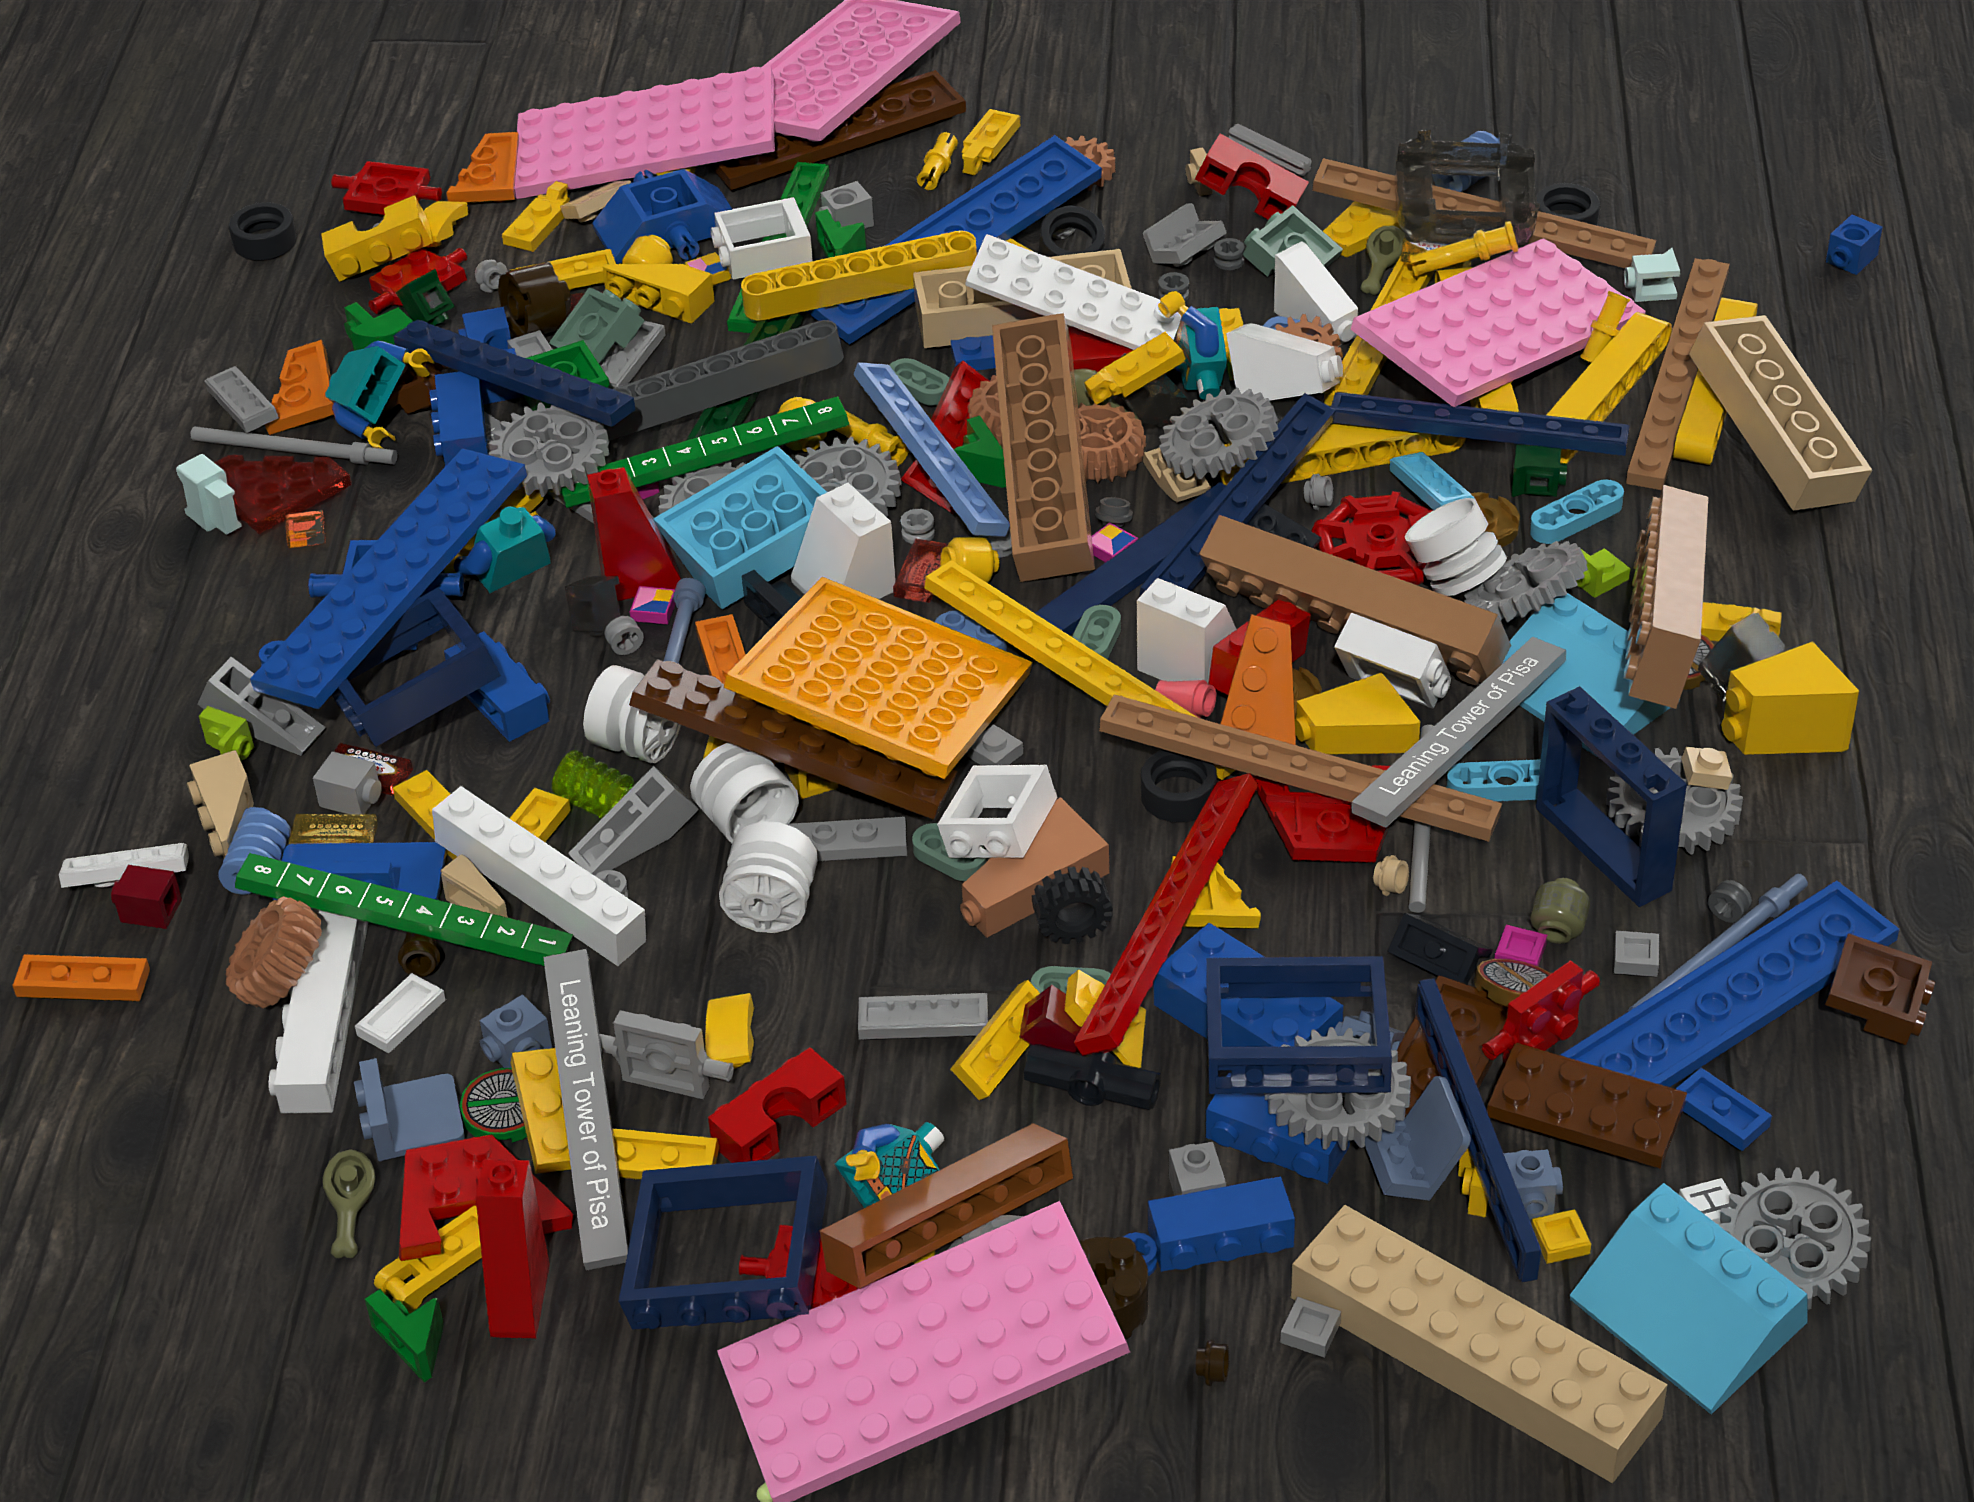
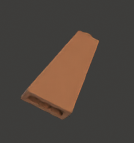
[960,797,1109,938]

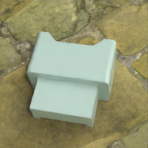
[176,454,242,535]

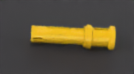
[1409,221,1519,277]
[822,400,909,466]

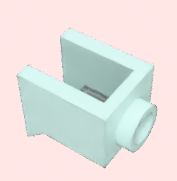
[1624,248,1680,302]

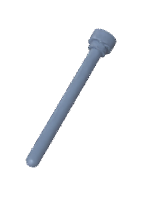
[664,578,706,664]

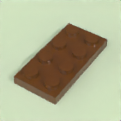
[1397,975,1508,1117]
[1487,1043,1687,1169]

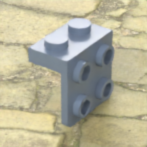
[354,1058,465,1161]
[1365,1076,1471,1201]

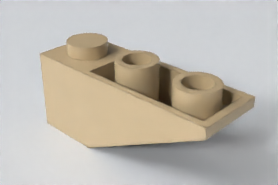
[187,750,254,858]

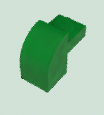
[344,302,413,351]

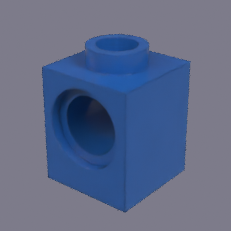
[1826,215,1882,275]

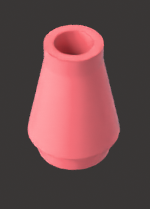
[1155,680,1216,718]

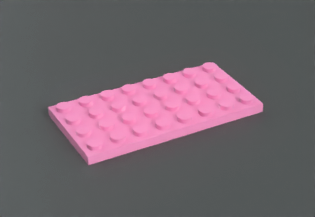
[761,0,961,142]
[514,66,775,199]
[1350,238,1646,407]
[717,1201,1130,1502]

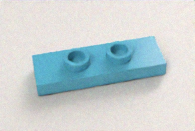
[1390,452,1474,510]

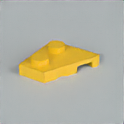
[1171,856,1261,928]
[1065,970,1146,1068]

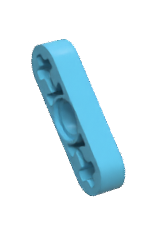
[1530,480,1624,544]
[1446,759,1541,801]

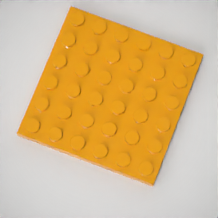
[724,577,1033,779]

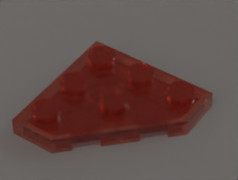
[214,455,351,534]

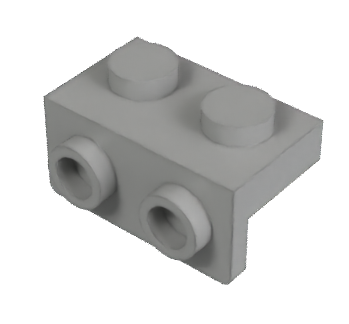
[1143,203,1226,267]

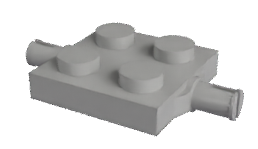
[599,1010,734,1099]

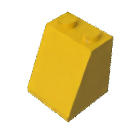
[1721,642,1859,755]

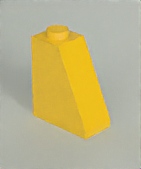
[1295,673,1420,755]

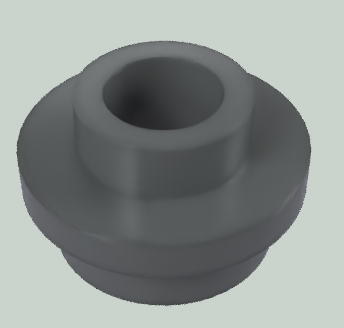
[1095,497,1133,527]

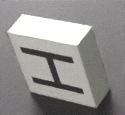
[1679,1178,1731,1224]

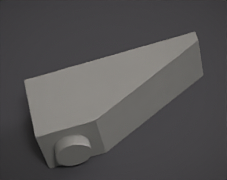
[197,657,326,756]
[568,766,699,875]

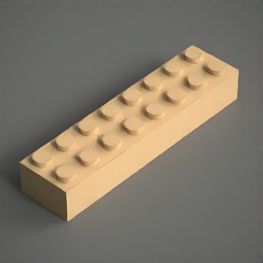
[1291,1205,1668,1483]

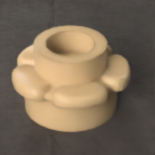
[1373,855,1409,896]

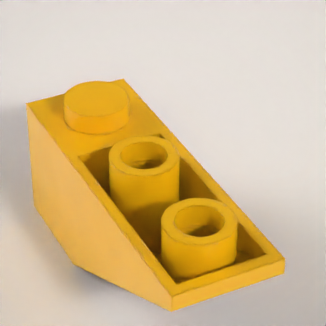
[603,264,715,324]

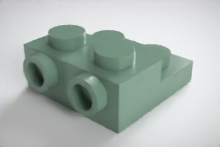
[1242,205,1343,277]
[549,287,645,363]

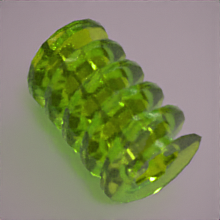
[552,750,634,818]

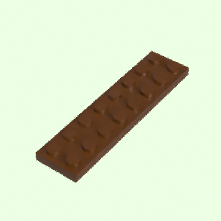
[709,70,966,190]
[629,659,957,819]

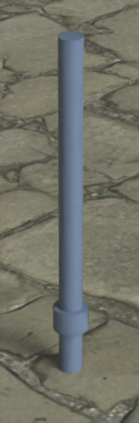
[1628,874,1808,1012]

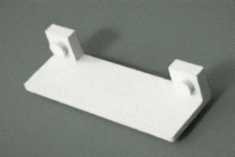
[965,234,1181,350]

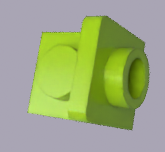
[1576,548,1630,598]
[199,706,254,762]

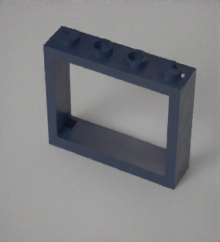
[332,587,501,747]
[1536,686,1687,907]
[1206,956,1392,1094]
[619,1156,828,1330]

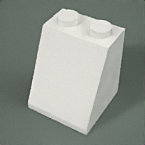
[1226,323,1343,400]
[791,483,896,599]
[1137,578,1237,683]

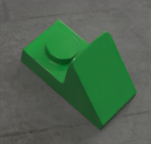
[815,209,866,258]
[954,416,1006,488]
[365,1289,444,1382]

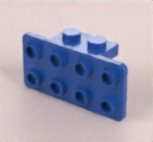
[273,842,447,900]

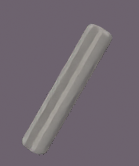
[1229,124,1312,176]

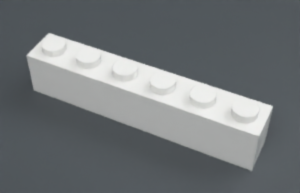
[432,786,646,966]
[269,908,368,1113]

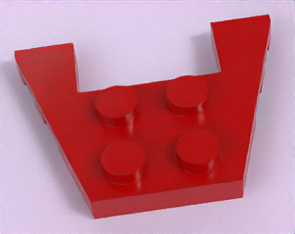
[1251,765,1390,862]
[399,1134,573,1261]

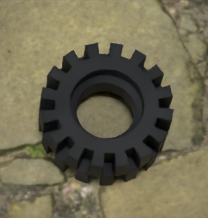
[1032,867,1113,944]

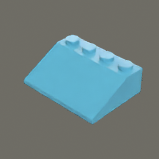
[653,446,827,609]
[1502,594,1680,759]
[1570,1183,1807,1414]

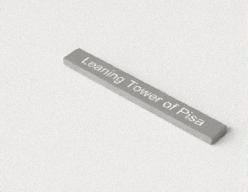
[1352,637,1566,828]
[543,949,629,1270]

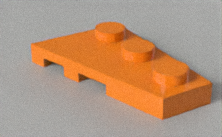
[446,132,519,202]
[265,340,334,435]
[1220,614,1296,745]

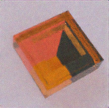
[286,510,326,548]

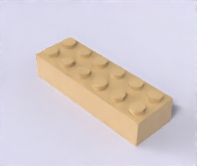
[913,249,1132,348]
[1689,315,1872,511]

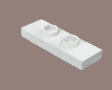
[59,843,189,888]

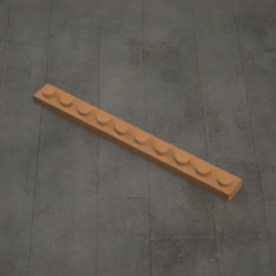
[1312,158,1656,268]
[1626,258,1730,490]
[1099,694,1502,841]

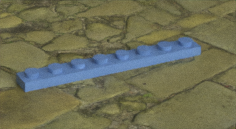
[853,362,1010,538]

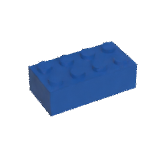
[1154,923,1344,1047]

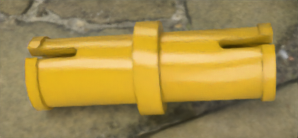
[917,132,958,190]
[1580,291,1630,363]

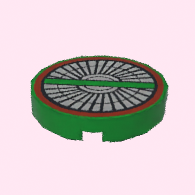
[459,1068,527,1142]

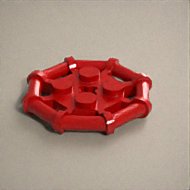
[1312,491,1433,585]

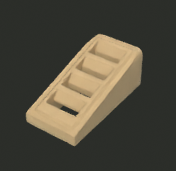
[441,854,508,918]

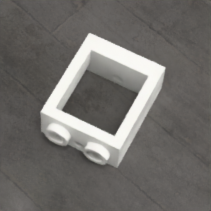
[711,197,813,279]
[1334,613,1451,709]
[937,765,1057,858]

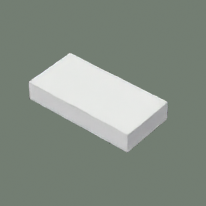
[355,973,446,1053]

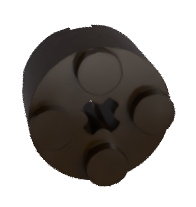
[498,262,570,338]
[1079,1237,1148,1340]

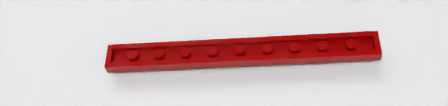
[1074,773,1258,1056]

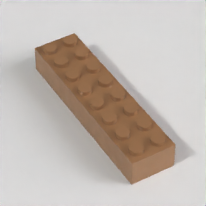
[992,313,1095,582]
[1623,485,1708,709]
[1199,515,1511,685]

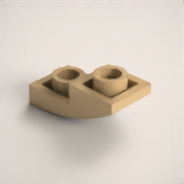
[1143,448,1211,502]

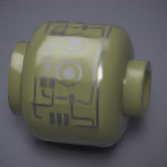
[1530,878,1590,944]

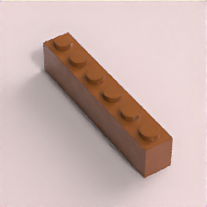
[820,1123,1073,1289]

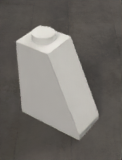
[1274,241,1358,346]

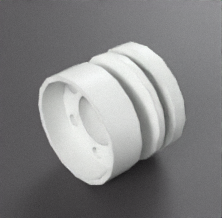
[1405,498,1507,596]
[583,665,681,763]
[690,742,799,844]
[719,821,818,933]

